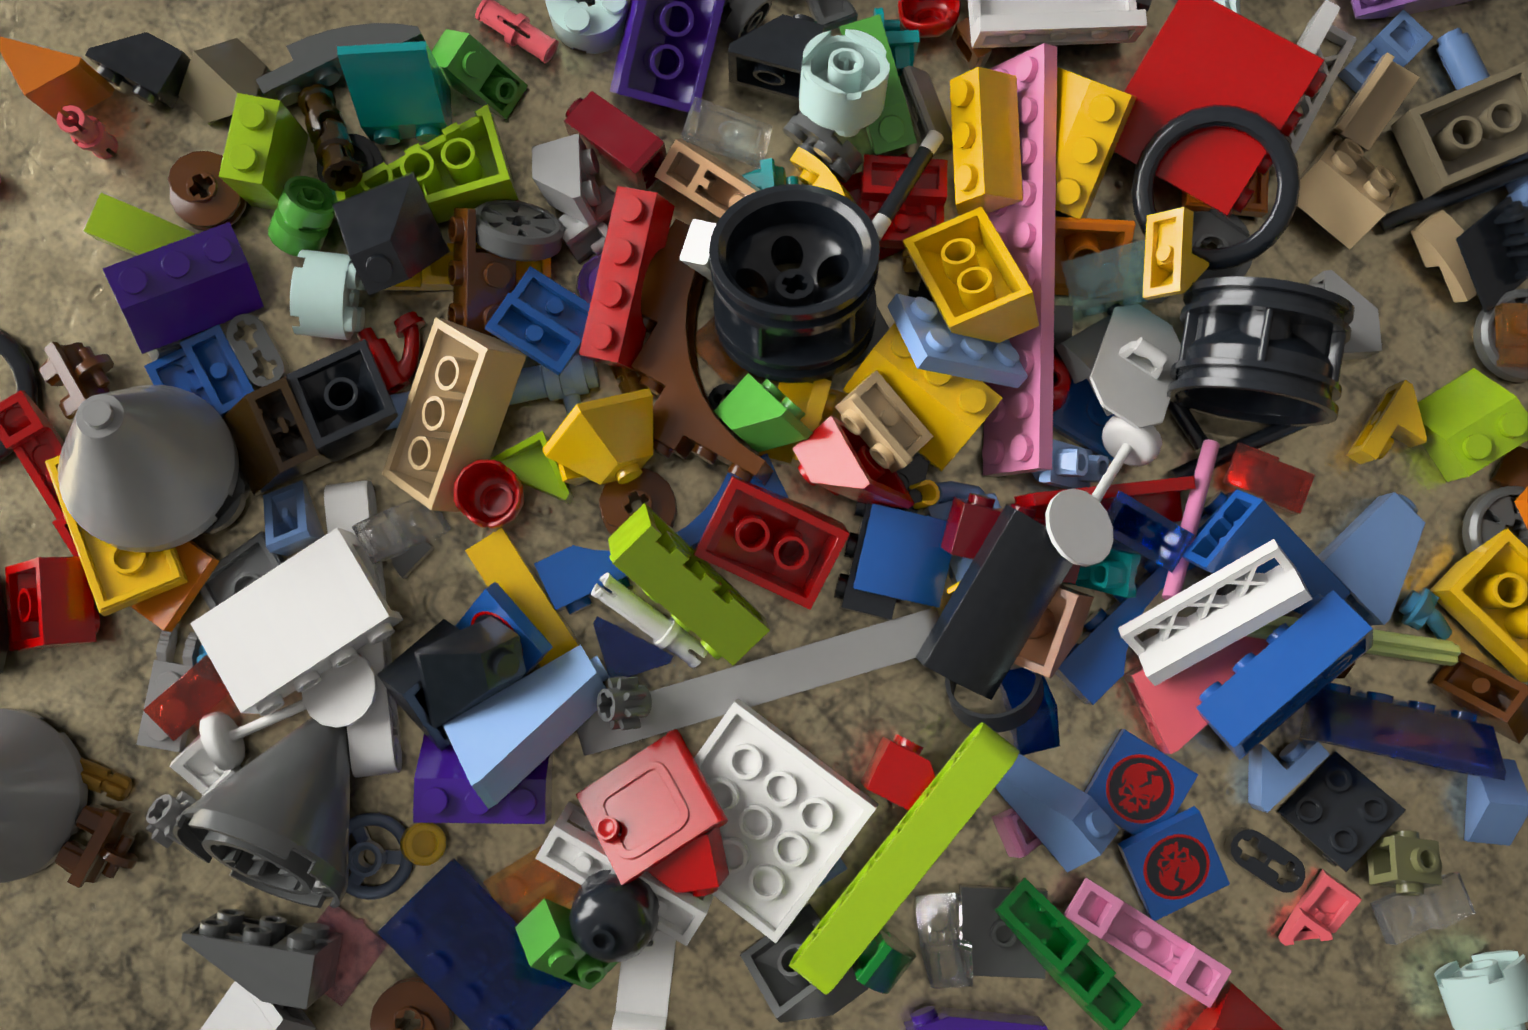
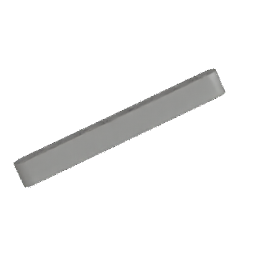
[577,607,940,756]

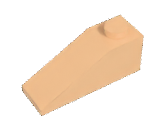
[655,138,760,218]

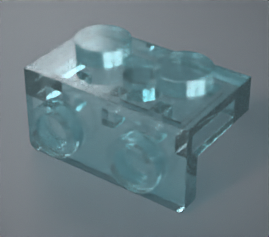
[1061,239,1146,317]

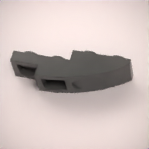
[256,23,425,106]

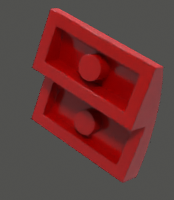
[860,154,948,249]

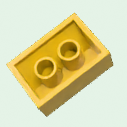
[950,67,1023,216]
[1055,67,1137,219]
[903,206,1039,343]
[842,323,1003,472]
[1430,529,1528,682]

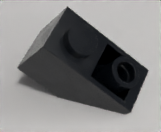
[85,32,191,109]

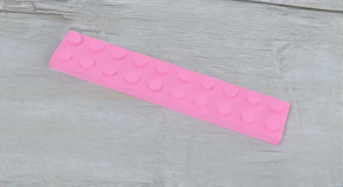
[982,43,1057,477]

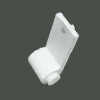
[612,929,676,1030]

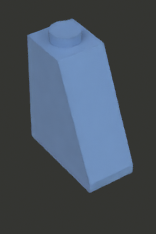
[1317,492,1425,626]

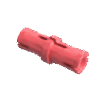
[475,0,559,64]
[56,105,118,159]

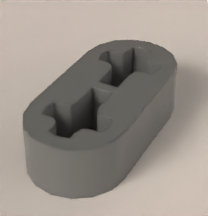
[226,314,290,388]

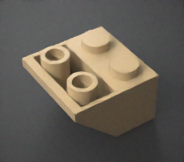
[1297,134,1400,249]

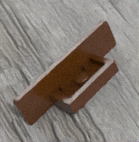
[447,208,516,339]

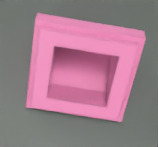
[992,808,1042,858]

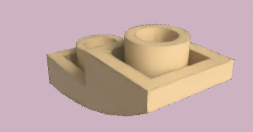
[1411,210,1477,302]

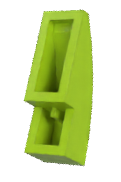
[83,193,195,256]

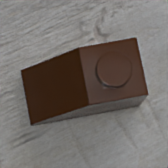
[1431,652,1528,744]

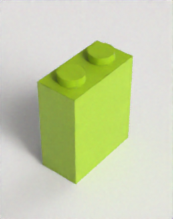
[219,93,309,210]

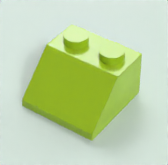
[1418,368,1528,482]

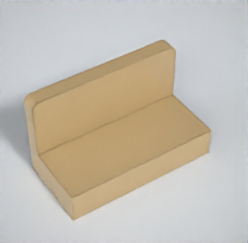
[1332,52,1420,151]

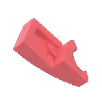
[1278,869,1362,946]

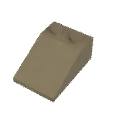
[1391,62,1528,199]

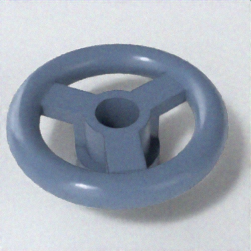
[346,813,413,900]

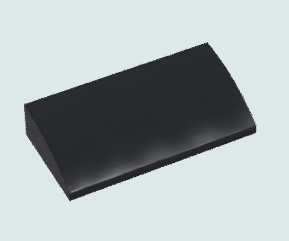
[916,504,1073,700]

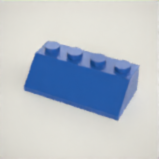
[1196,590,1373,760]

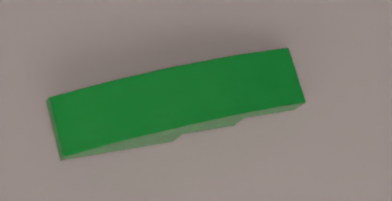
[995,878,1143,1030]

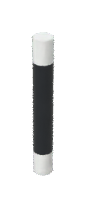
[872,130,944,241]

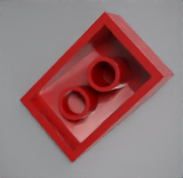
[693,476,850,610]

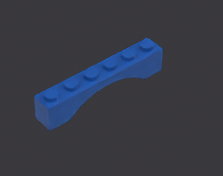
[534,453,788,615]
[1055,489,1240,705]

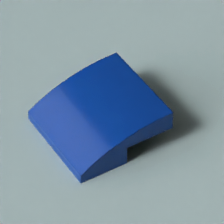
[485,266,590,376]
[144,324,255,417]
[853,504,952,608]

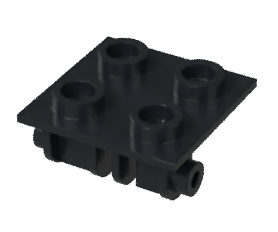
[1456,196,1528,312]
[1277,752,1406,872]

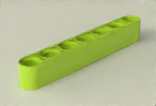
[789,722,1019,995]

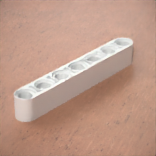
[324,480,402,778]

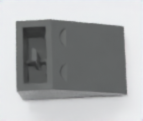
[181,909,343,1009]

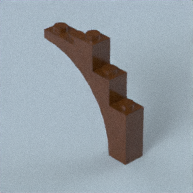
[631,219,773,486]

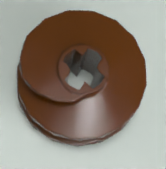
[168,151,247,231]
[599,468,677,535]
[370,977,454,1030]

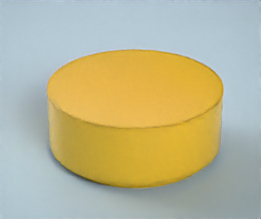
[400,823,446,866]

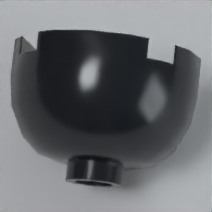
[569,870,659,963]

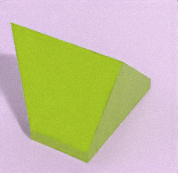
[490,431,574,504]

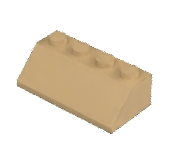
[382,317,527,512]

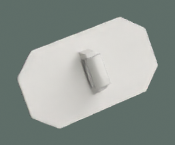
[1090,304,1181,429]

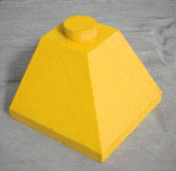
[542,388,653,485]

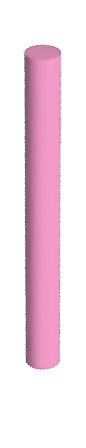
[1162,440,1220,600]

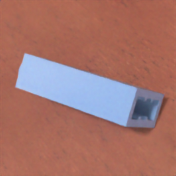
[443,644,610,809]

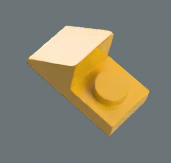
[1142,207,1209,300]
[1346,380,1427,465]

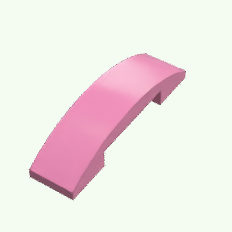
[1063,878,1232,1008]

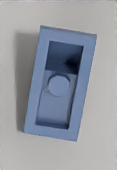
[1248,739,1330,813]

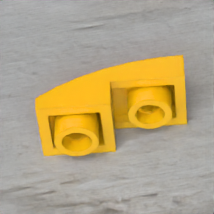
[790,147,856,204]

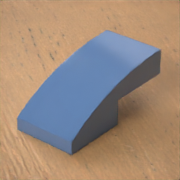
[1338,9,1433,93]

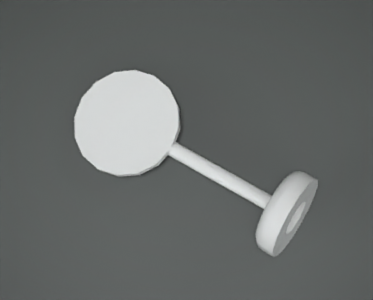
[1045,415,1162,567]
[199,653,378,771]

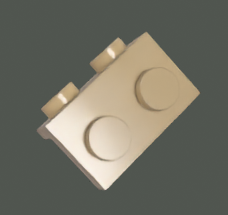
[835,370,934,473]

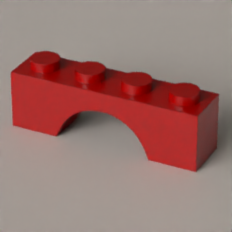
[579,186,675,370]

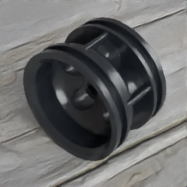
[709,184,880,383]
[1167,276,1355,426]

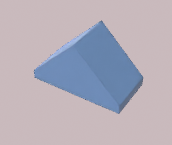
[263,480,325,556]
[1464,756,1528,846]

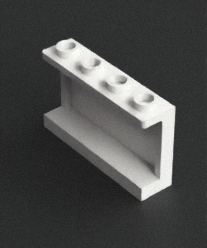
[968,0,1147,48]
[190,527,403,716]

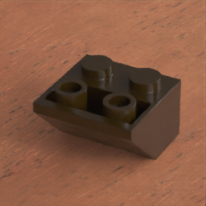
[222,377,331,496]

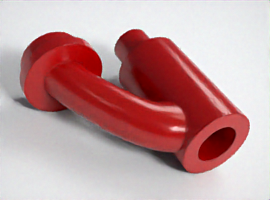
[357,311,426,395]

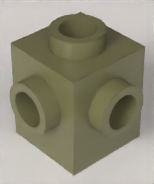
[1367,831,1442,896]

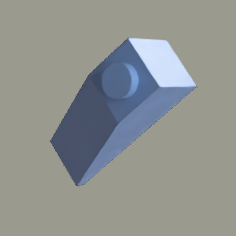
[995,754,1120,872]

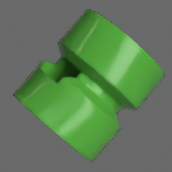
[268,176,338,256]

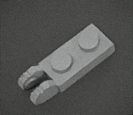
[136,628,202,752]

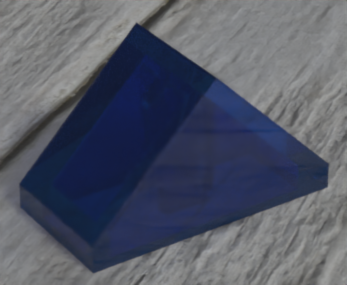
[1107,491,1195,572]
[593,616,675,678]
[1000,667,1060,755]

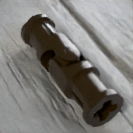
[297,84,363,192]

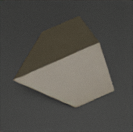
[178,38,268,126]

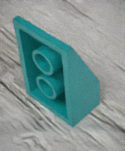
[337,41,452,145]

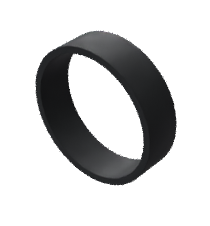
[945,671,1044,733]

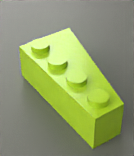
[335,104,519,223]
[608,503,770,666]

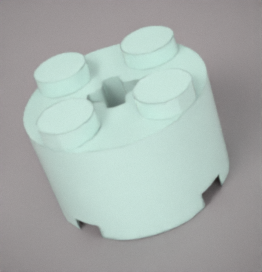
[545,0,630,54]
[799,29,890,137]
[290,249,366,340]
[1434,950,1528,1030]

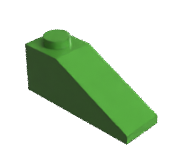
[839,14,917,155]

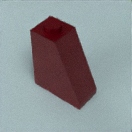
[564,91,667,191]

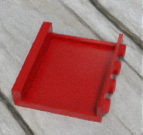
[1114,0,1327,218]

